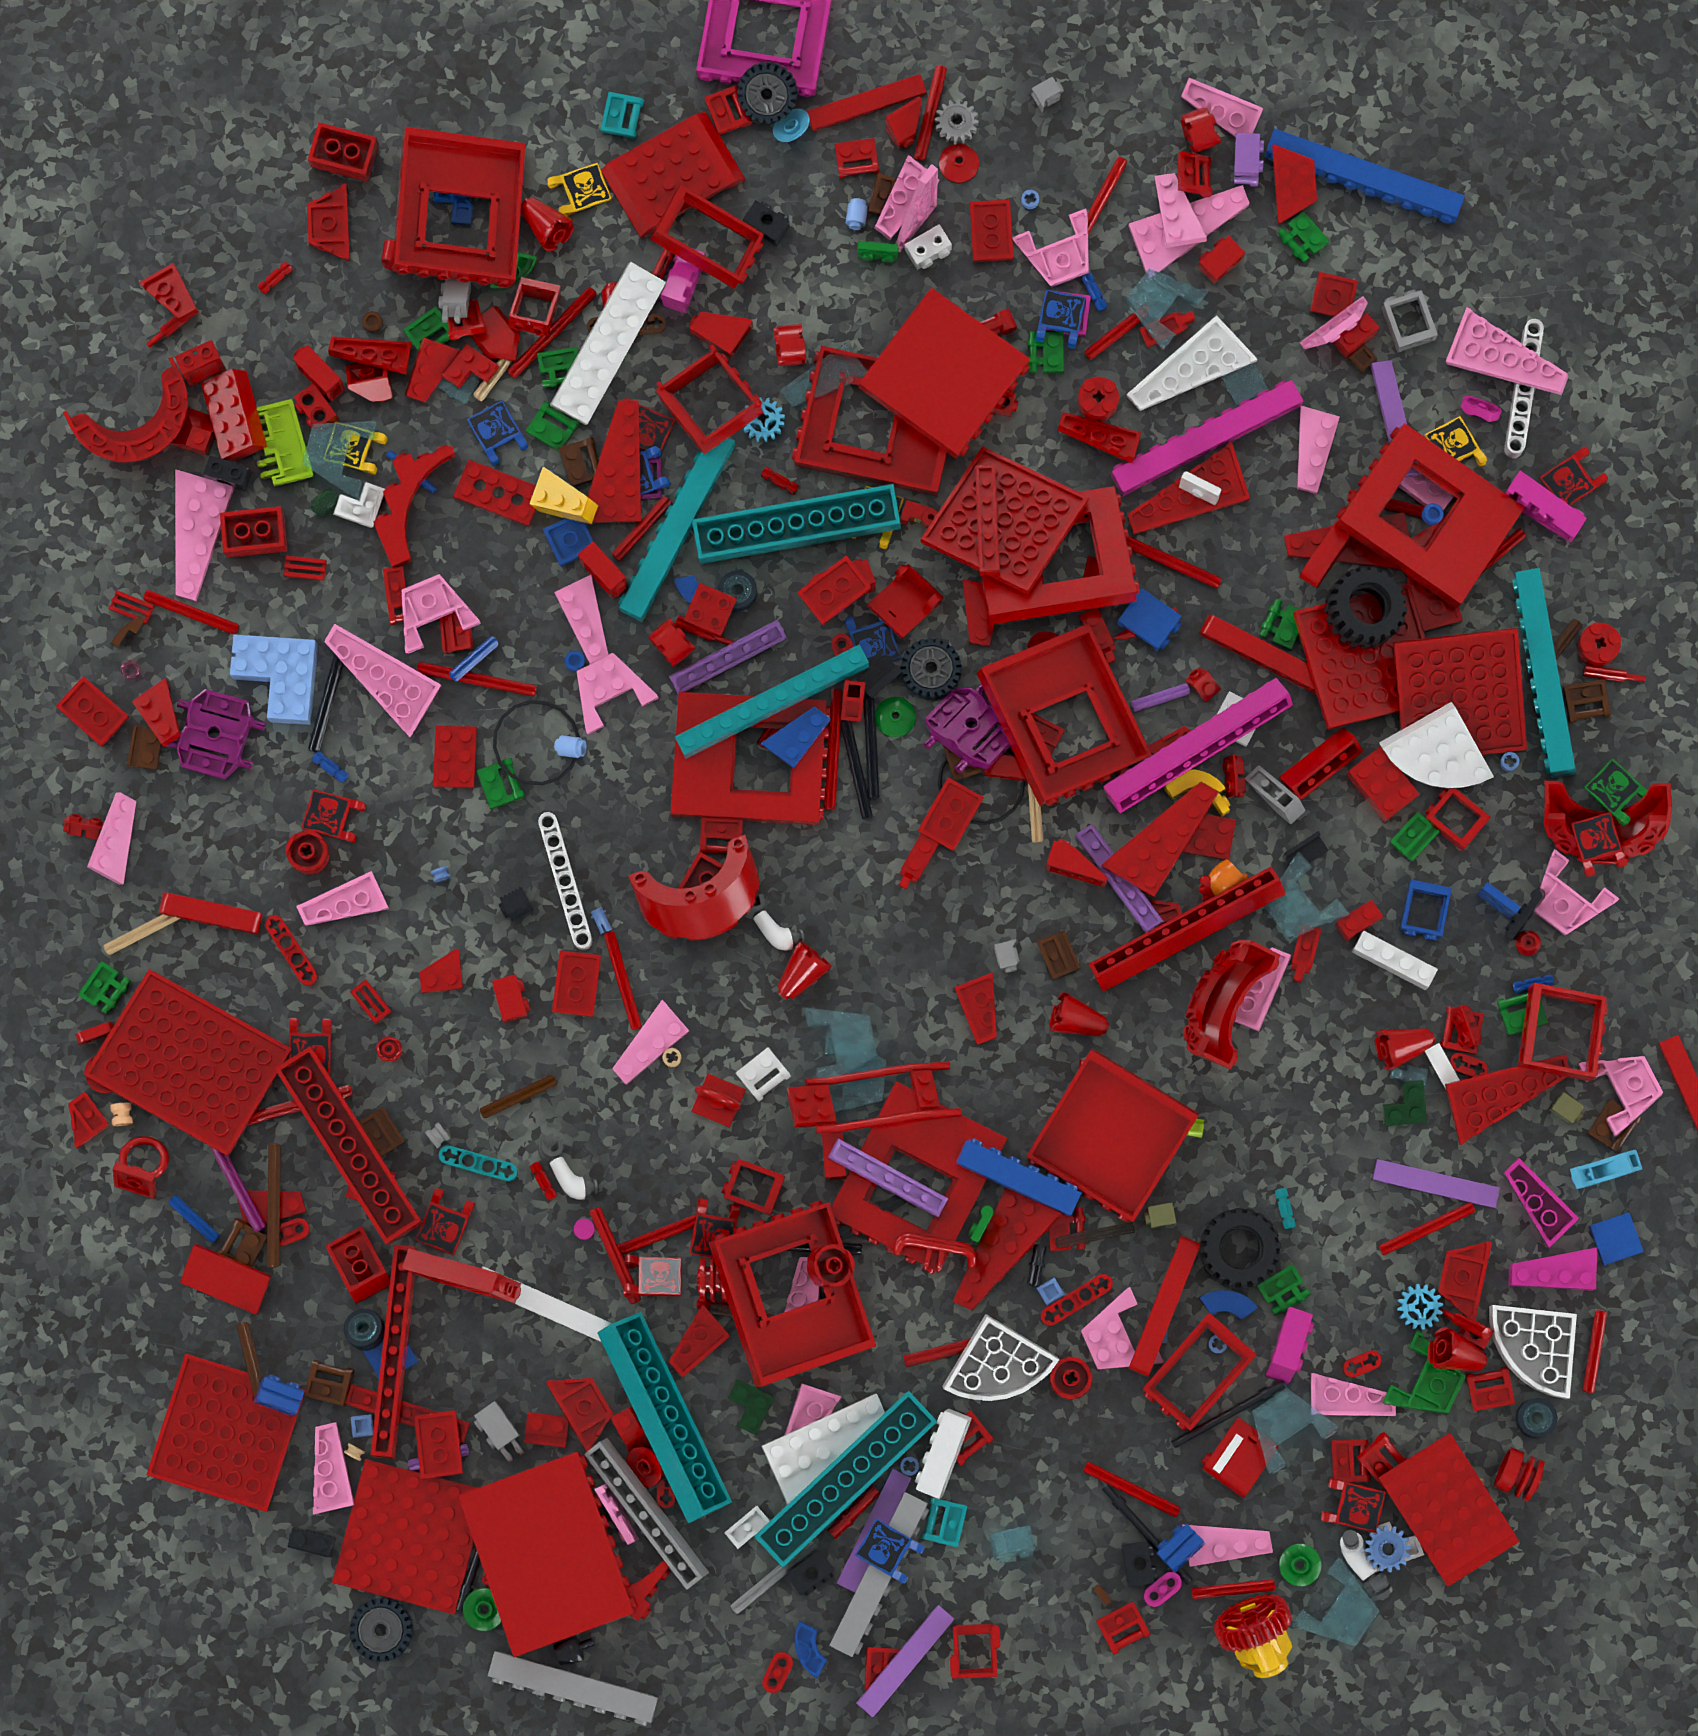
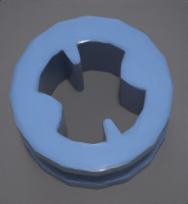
[1021,190,1039,209]
[1500,752,1520,772]
[430,866,451,882]
[1208,1335,1227,1353]
[900,1457,919,1476]

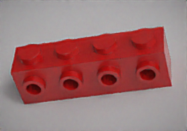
[1279,727,1363,801]

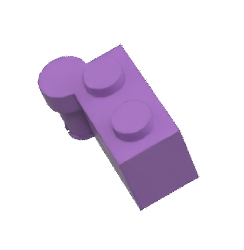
[1234,133,1264,187]

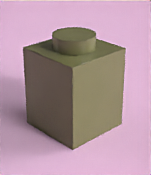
[1549,1092,1584,1125]
[1144,1203,1176,1229]

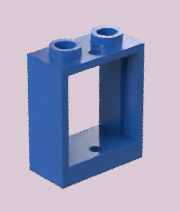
[1399,879,1452,941]

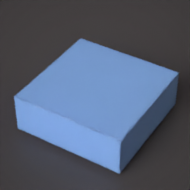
[1036,1278,1065,1306]
[351,1414,374,1438]

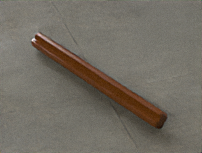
[267,1143,281,1268]

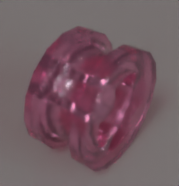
[121,660,140,680]

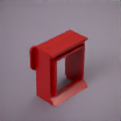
[950,1624,1001,1679]

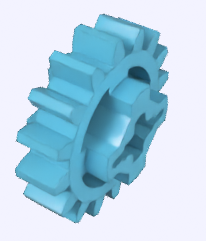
[743,397,785,442]
[1397,1284,1443,1330]

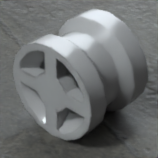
[425,1122,451,1149]

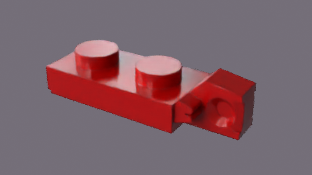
[1139,311,1195,348]
[1079,608,1116,664]
[899,833,939,890]
[1291,924,1322,983]

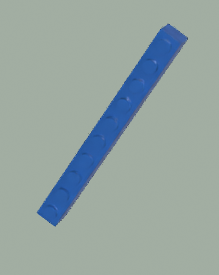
[1265,128,1465,224]

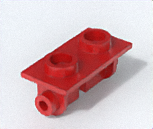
[1222,754,1246,799]
[63,814,104,840]
[1450,1004,1482,1050]

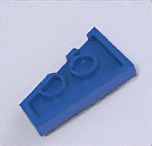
[761,706,831,768]

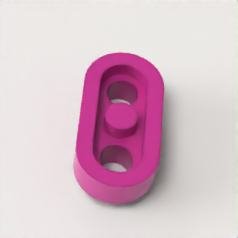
[1460,396,1502,422]
[1144,1572,1182,1607]

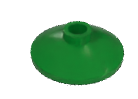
[875,697,916,737]
[1279,1544,1322,1586]
[463,1588,501,1631]

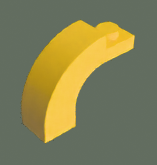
[1163,770,1230,817]

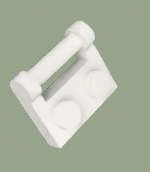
[736,1047,791,1102]

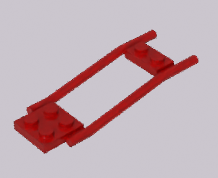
[786,1061,962,1134]

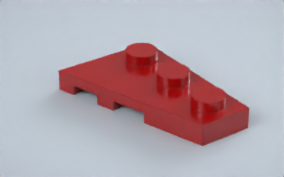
[962,579,995,648]
[954,972,997,1046]

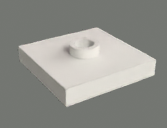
[1179,471,1221,505]

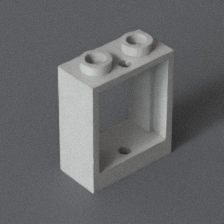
[1381,290,1438,353]

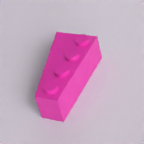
[1505,470,1587,543]
[1503,1158,1579,1248]
[1508,1247,1597,1291]

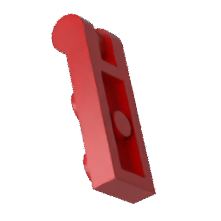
[383,566,406,625]

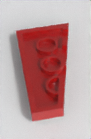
[328,336,412,374]
[1058,412,1141,464]

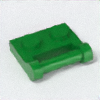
[403,307,450,351]
[526,401,580,452]
[477,758,525,810]
[1497,993,1548,1036]
[968,1206,993,1245]

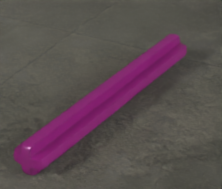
[210,1147,265,1232]

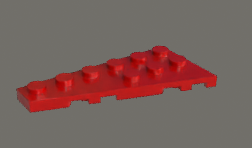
[580,400,641,524]
[1127,441,1250,535]
[1284,512,1410,570]
[1101,781,1219,898]
[1445,1054,1569,1145]
[953,1188,1062,1311]

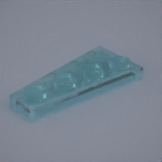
[780,343,868,408]

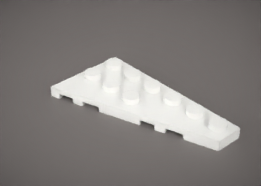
[1126,315,1258,411]
[762,1394,885,1504]

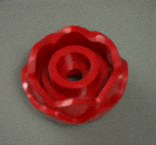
[1515,930,1541,956]
[376,1036,402,1062]

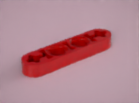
[265,915,318,986]
[1040,1274,1113,1326]

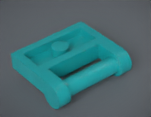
[600,92,644,139]
[921,1497,968,1548]

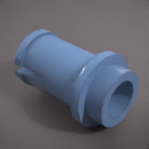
[591,907,613,935]

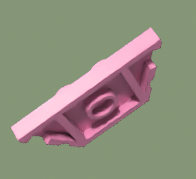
[1299,296,1368,349]

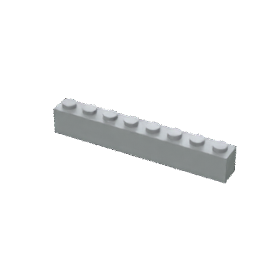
[584,1438,709,1590]
[829,1492,929,1657]
[488,1651,659,1726]

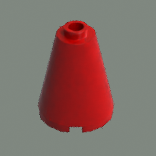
[521,197,574,252]
[777,942,832,1000]
[1049,991,1109,1037]
[1374,1028,1435,1071]
[1427,1327,1487,1371]

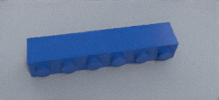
[955,1138,1081,1216]

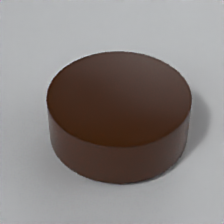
[362,311,383,333]

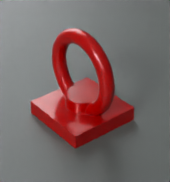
[691,1073,746,1128]
[113,1136,169,1199]

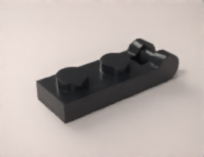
[1505,888,1546,941]

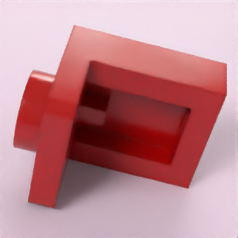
[1185,668,1221,703]

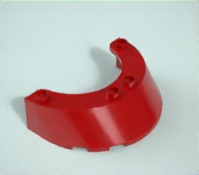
[63,357,188,462]
[1544,781,1672,864]
[628,835,760,940]
[1183,940,1281,1070]

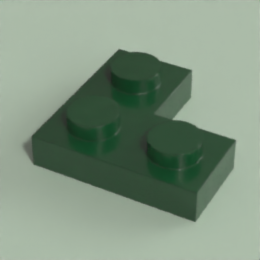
[1383,1080,1427,1127]
[728,1379,775,1436]

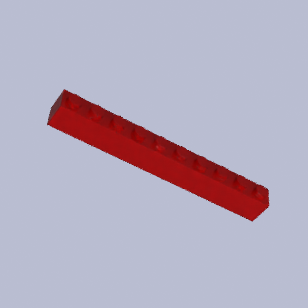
[1089,866,1286,992]
[371,1245,418,1459]

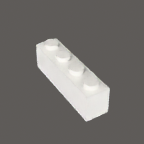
[1352,931,1438,990]
[915,1409,972,1499]

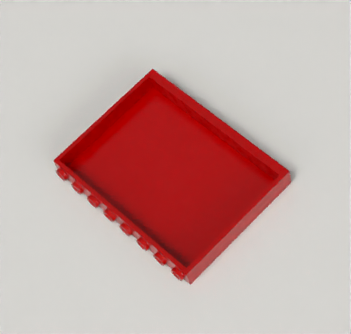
[458,1451,637,1657]

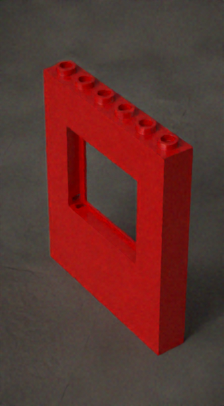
[392,127,526,288]
[792,346,947,497]
[1335,423,1525,609]
[981,486,1140,625]
[976,624,1152,806]
[671,692,830,825]
[831,1081,1008,1275]
[708,1200,876,1387]

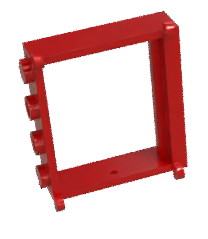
[656,344,763,455]

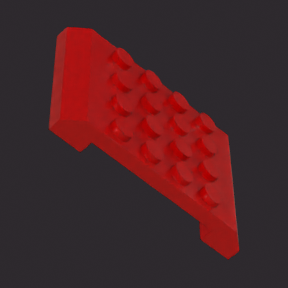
[601,112,745,239]
[1378,1433,1520,1587]

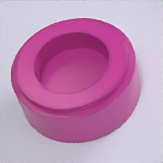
[574,1219,595,1240]

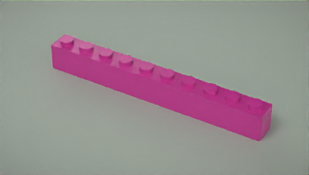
[1111,380,1303,497]
[1103,678,1293,814]

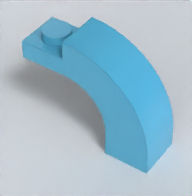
[1570,1149,1642,1189]

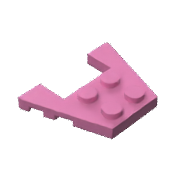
[1012,208,1089,287]
[402,574,481,654]
[577,653,659,735]
[1535,849,1619,936]
[1578,1056,1663,1136]
[1081,1287,1163,1370]

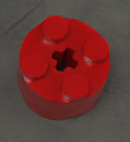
[1180,107,1221,154]
[773,323,806,367]
[1077,377,1119,422]
[648,618,696,667]
[1576,622,1621,667]
[286,830,330,875]
[807,1244,855,1288]
[1049,1357,1092,1400]

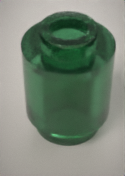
[310,487,339,517]

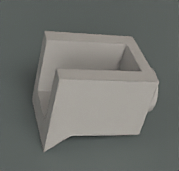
[1031,77,1064,113]
[994,939,1020,973]

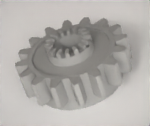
[935,99,979,145]

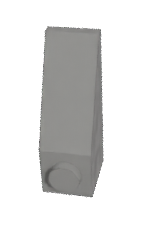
[1245,765,1306,824]

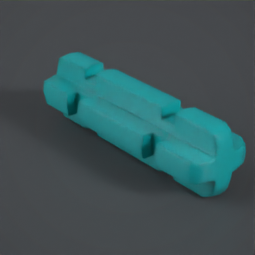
[1275,1188,1296,1229]

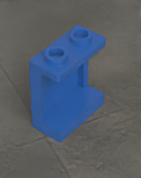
[1117,588,1182,652]

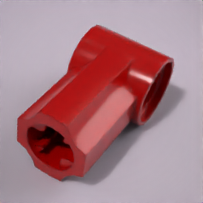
[980,309,1018,335]

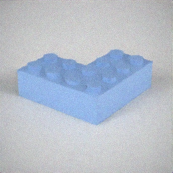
[230,635,318,725]

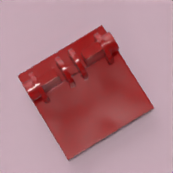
[684,583,737,636]

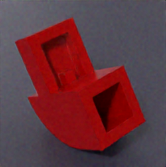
[841,679,866,722]

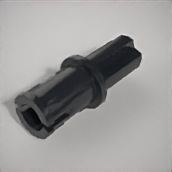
[1027,1244,1047,1287]

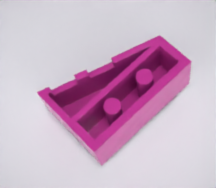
[660,248,706,314]
[1265,1306,1314,1385]

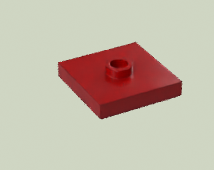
[1309,272,1358,318]

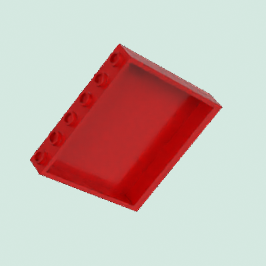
[859,287,1030,459]
[1026,1048,1199,1222]

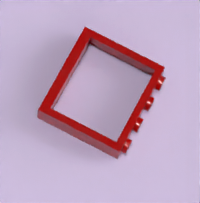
[1518,983,1608,1081]

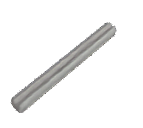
[731,1541,817,1614]

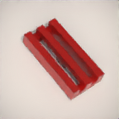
[283,555,327,581]
[108,590,155,625]
[350,979,392,1024]

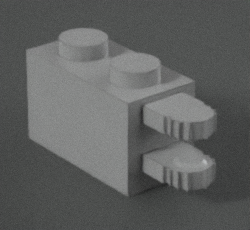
[439,278,471,323]
[474,1401,524,1463]

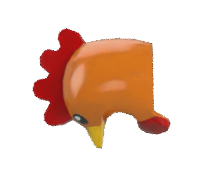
[1198,859,1248,902]

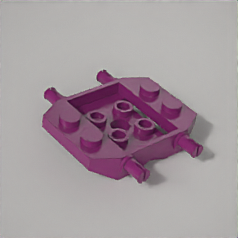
[923,684,1011,773]
[167,689,266,780]

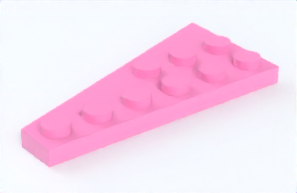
[895,164,938,252]
[1128,185,1249,281]
[1446,307,1568,395]
[175,469,234,602]
[324,624,441,738]

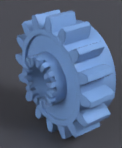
[1364,1525,1411,1572]

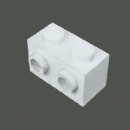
[905,224,952,270]

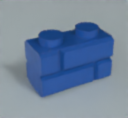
[254,1375,304,1417]
[1157,1523,1205,1573]

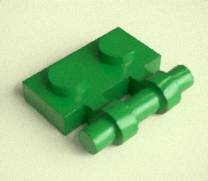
[1277,211,1330,263]
[1027,331,1064,373]
[537,347,578,388]
[1259,599,1300,650]
[78,961,131,1015]
[1257,1264,1311,1316]

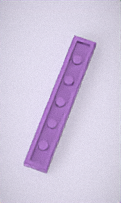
[1370,360,1419,477]
[669,620,787,695]
[1075,824,1164,933]
[828,1139,948,1217]
[1372,1159,1500,1209]
[837,1469,911,1592]
[856,1605,954,1717]

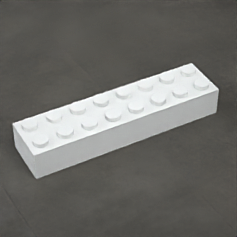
[550,262,666,425]

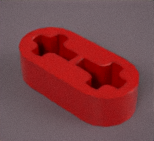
[75,1022,114,1045]
[1449,1053,1488,1077]
[1342,1350,1382,1378]
[657,1472,676,1508]

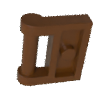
[558,437,599,487]
[1563,679,1611,723]
[1587,1099,1642,1154]
[217,1218,267,1268]
[304,1359,354,1406]

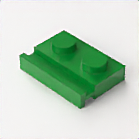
[858,241,899,263]
[1389,811,1440,863]

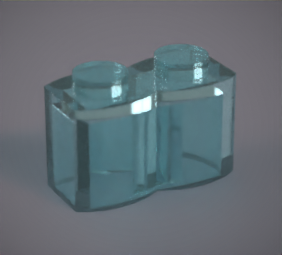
[989,1525,1035,1563]

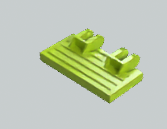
[257,399,313,487]

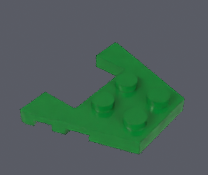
[1382,1330,1466,1415]

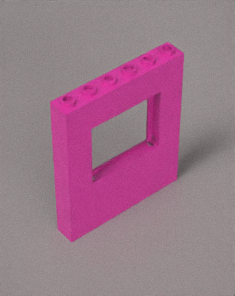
[696,0,832,97]

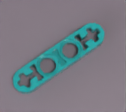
[439,1146,518,1182]

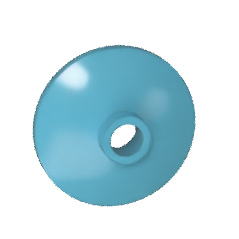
[773,109,810,142]

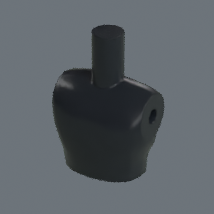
[553,1635,595,1666]

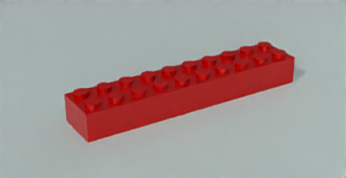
[275,1046,423,1246]

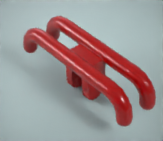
[893,1233,976,1271]

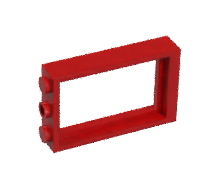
[650,185,764,289]
[402,1248,521,1304]
[1143,1313,1257,1431]

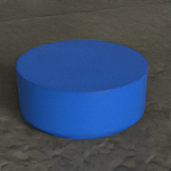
[1421,503,1443,525]
[564,651,585,672]

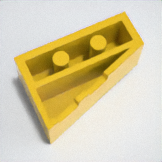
[530,467,598,524]

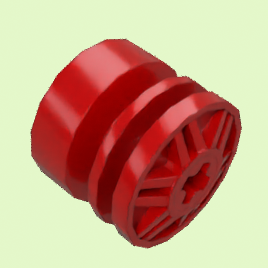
[697,1258,728,1302]
[1494,1447,1545,1502]

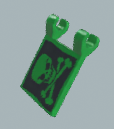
[1584,758,1648,826]

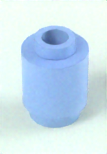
[845,198,868,230]
[554,735,587,758]

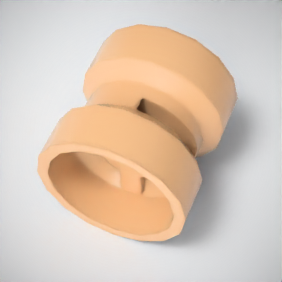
[110,1103,133,1126]

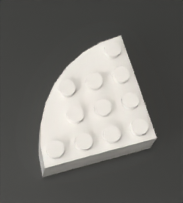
[1379,702,1494,788]
[1489,1305,1577,1399]
[943,1314,1059,1401]

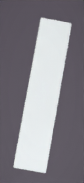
[1425,1043,1459,1089]

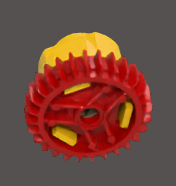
[1213,1594,1293,1678]

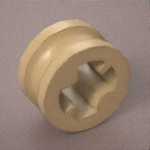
[663,1048,682,1067]
[344,1443,365,1461]

